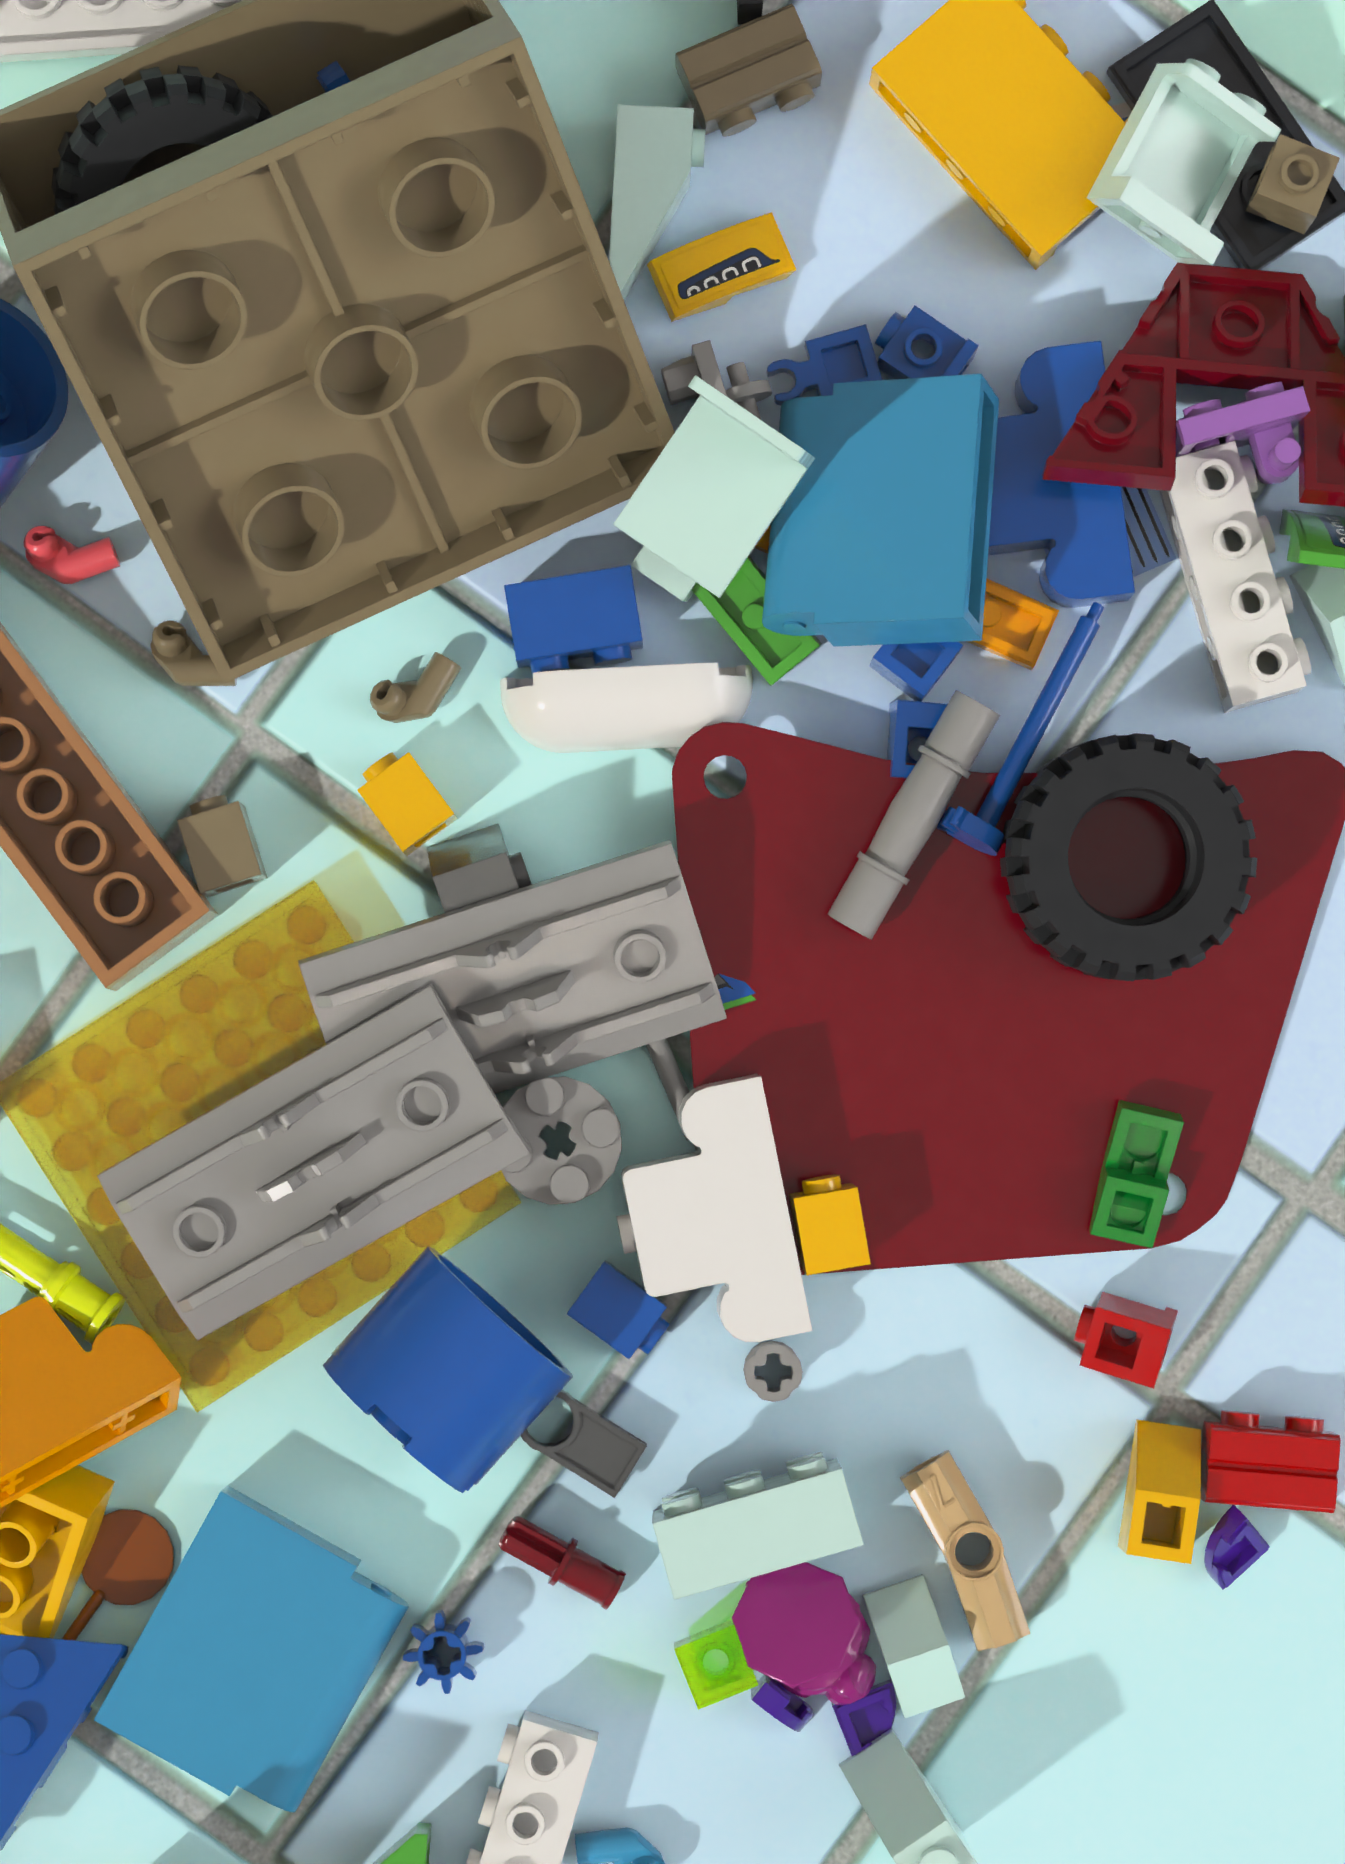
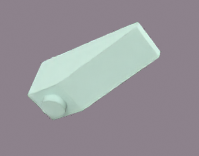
[609,104,706,301]

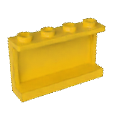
[869,0,1128,270]

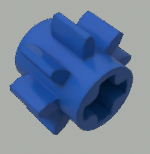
[403,1610,484,1694]

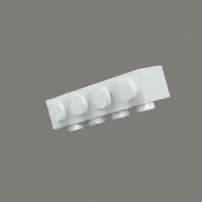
[1159,441,1311,713]
[466,1710,599,1864]

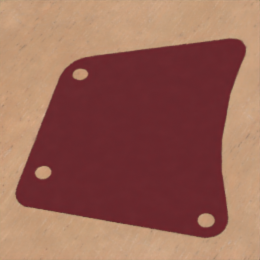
[672,722,1345,1275]

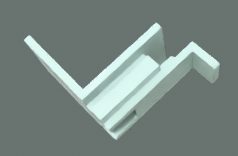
[613,375,815,602]

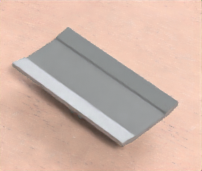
[298,840,727,1094]
[97,984,531,1340]

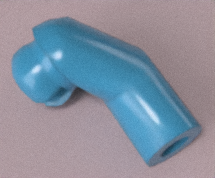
[575,1827,665,1864]

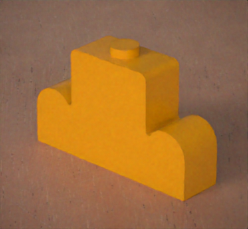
[0,1296,182,1508]

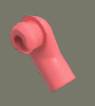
[24,525,120,584]

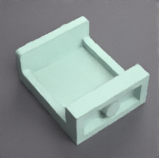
[1087,59,1281,265]

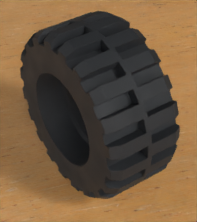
[52,65,273,215]
[1000,733,1257,981]

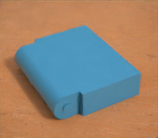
[762,374,999,647]
[94,1486,409,1812]

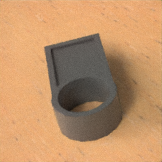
[521,1390,647,1498]

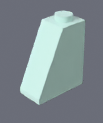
[838,1728,978,1864]

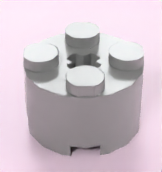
[501,1076,623,1205]

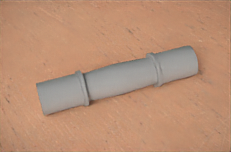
[827,690,1001,940]

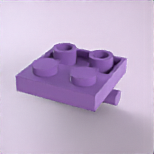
[1176,382,1310,484]

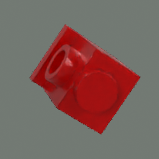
[1074,1292,1178,1389]

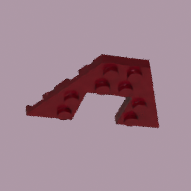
[1042,262,1345,507]

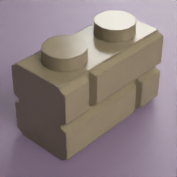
[675,4,822,137]

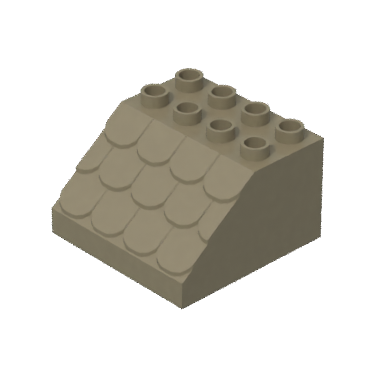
[0,0,675,684]

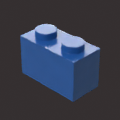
[504,565,643,676]

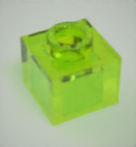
[674,1619,758,1710]

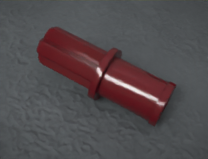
[499,1516,626,1610]

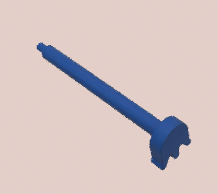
[936,602,1104,856]

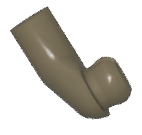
[150,620,237,686]
[370,652,462,723]

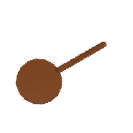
[62,1509,174,1641]

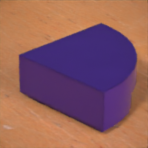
[1204,1505,1270,1590]
[751,1674,815,1732]
[831,1679,896,1756]

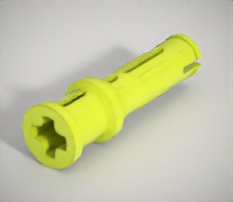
[0,1223,126,1344]

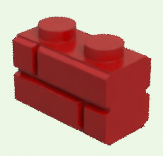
[1201,1410,1341,1513]

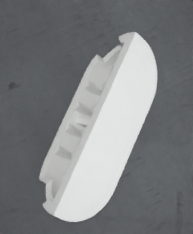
[500,663,753,753]

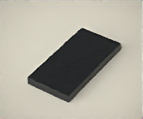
[1106,0,1345,270]

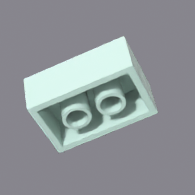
[652,1452,864,1600]

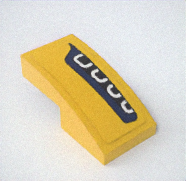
[647,212,796,322]

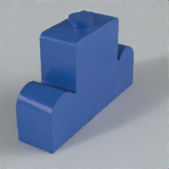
[988,341,1135,608]

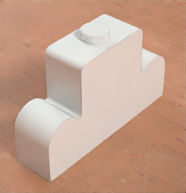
[616,1074,813,1342]

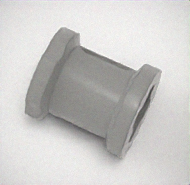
[743,1340,803,1402]

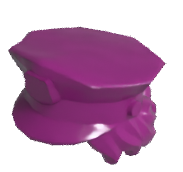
[732,1562,876,1705]

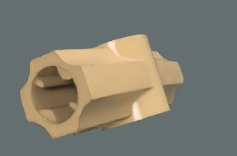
[900,1450,1031,1651]

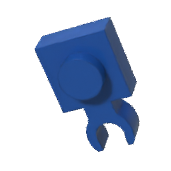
[766,324,882,406]

